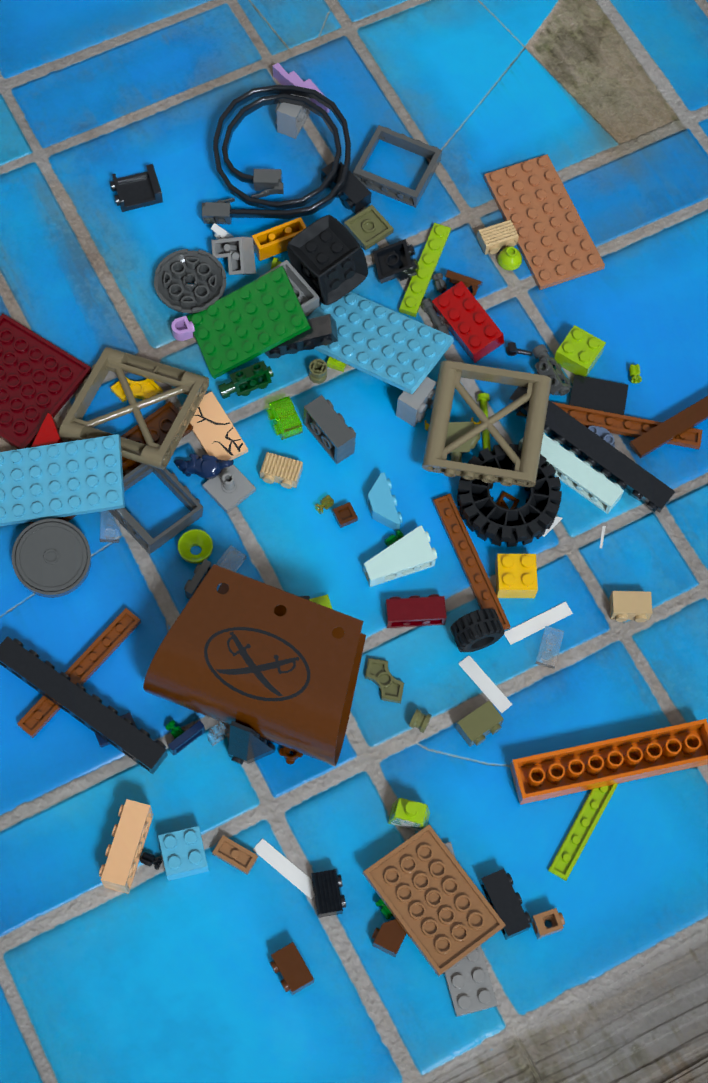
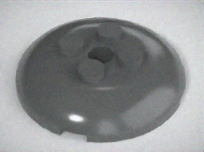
[154,249,226,313]

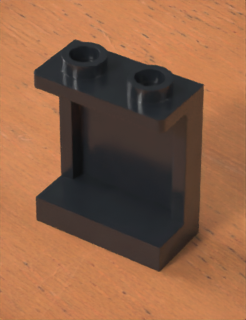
[110,164,163,212]

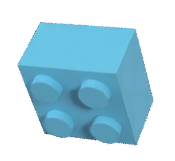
[158,826,209,881]

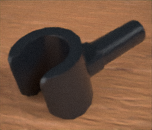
[506,342,532,356]

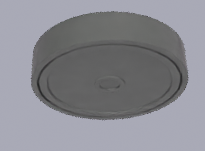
[12,518,92,598]

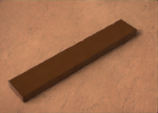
[629,396,708,459]

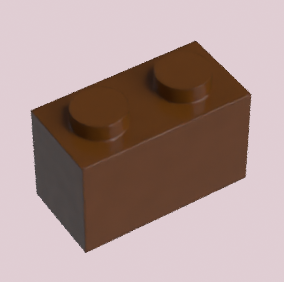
[269,942,314,995]

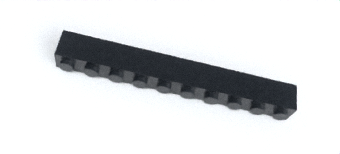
[509,386,675,513]
[0,636,168,774]

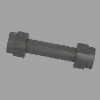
[421,298,450,335]

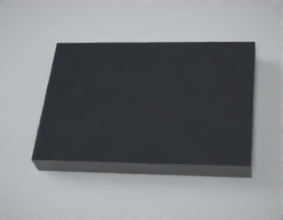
[569,375,628,415]

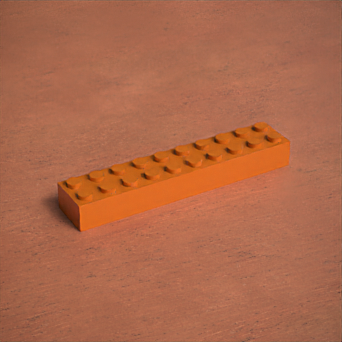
[510,719,708,805]

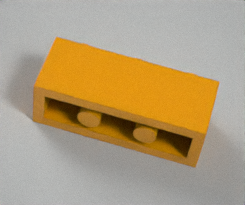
[252,217,306,261]

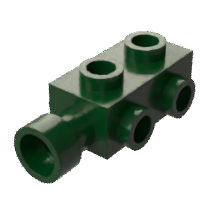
[218,361,274,399]

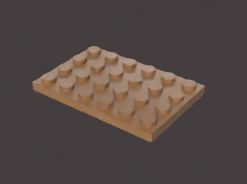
[362,825,506,977]

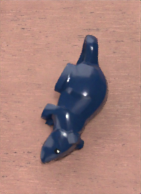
[174,454,234,479]

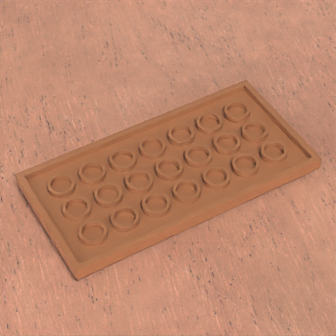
[484,154,605,290]

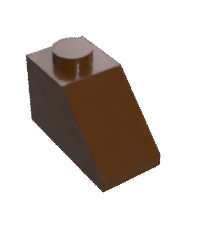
[371,919,407,957]

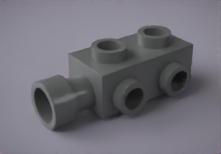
[532,344,572,396]

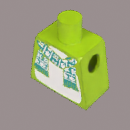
[388,798,430,831]

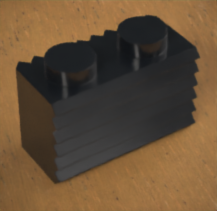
[311,869,346,918]

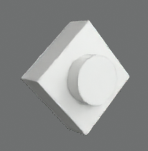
[211,223,234,239]

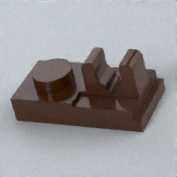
[445,270,483,296]

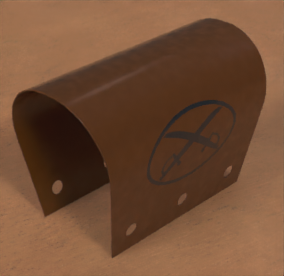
[143,564,366,766]

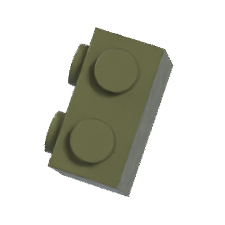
[456,701,504,747]

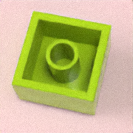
[554,325,606,377]

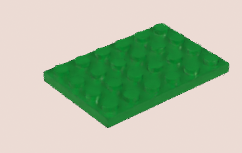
[187,266,311,379]

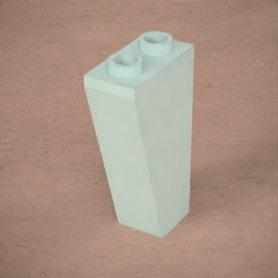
[363,526,437,587]

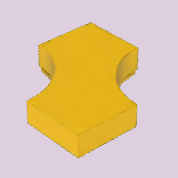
[110,377,163,402]

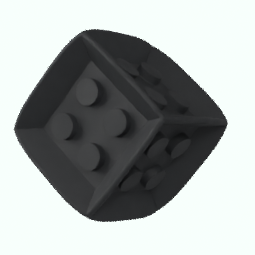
[287,215,368,305]

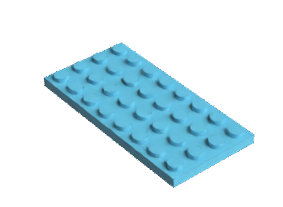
[307,292,454,395]
[0,434,125,526]

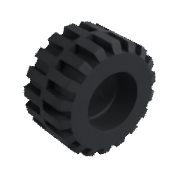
[450,608,505,652]

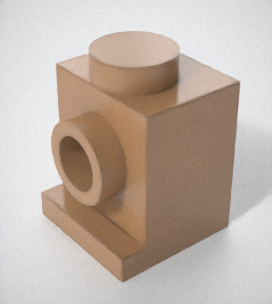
[531,908,565,939]

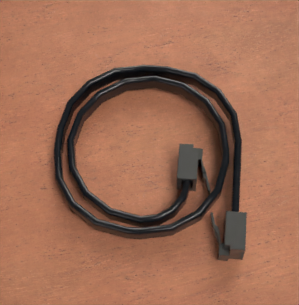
[202,85,351,224]

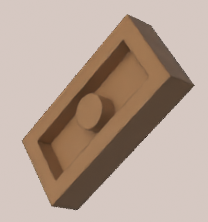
[212,835,258,875]

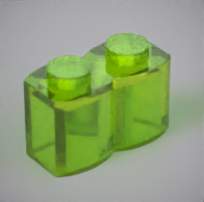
[266,396,303,440]

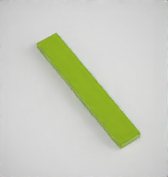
[548,784,618,881]

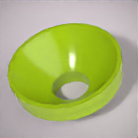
[178,529,213,564]

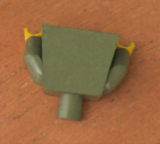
[425,417,482,463]

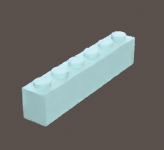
[518,433,624,514]

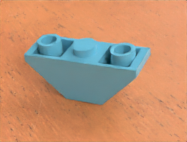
[367,472,403,531]

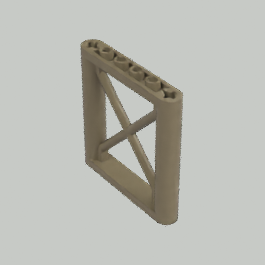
[59,347,209,470]
[422,361,552,487]

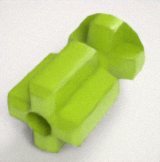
[629,364,642,384]

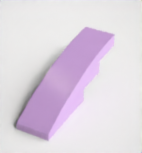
[273,63,330,113]

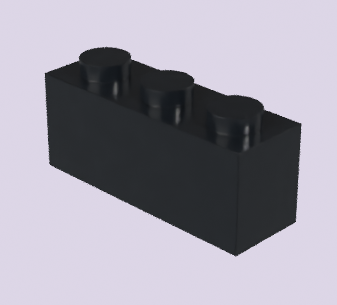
[321,161,371,214]
[479,869,532,940]

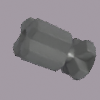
[432,273,447,293]

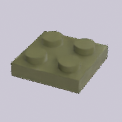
[344,205,394,250]

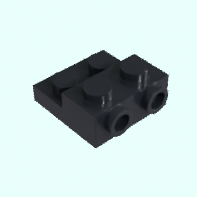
[373,239,419,283]

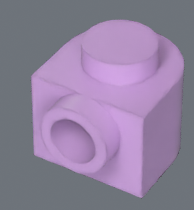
[171,316,195,341]

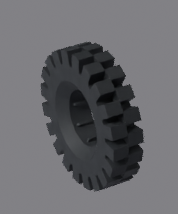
[457,444,562,547]

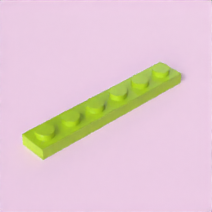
[399,223,451,317]

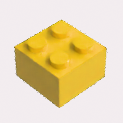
[495,554,538,598]

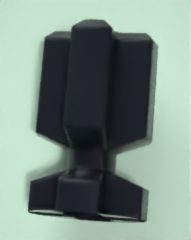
[140,852,162,870]

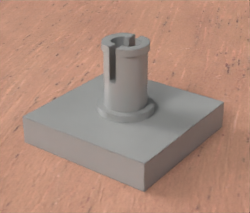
[202,465,256,514]

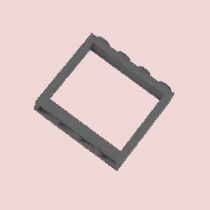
[353,125,442,208]
[108,463,203,555]

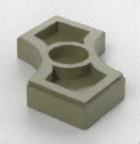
[365,658,404,704]

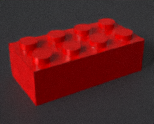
[432,281,504,363]

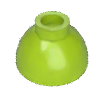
[497,247,522,270]

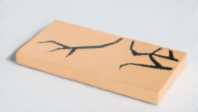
[179,391,248,461]

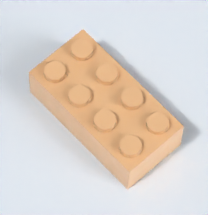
[99,799,154,894]

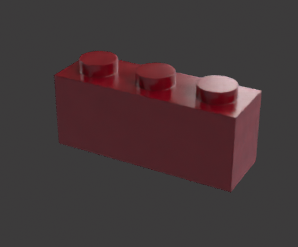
[385,594,447,628]

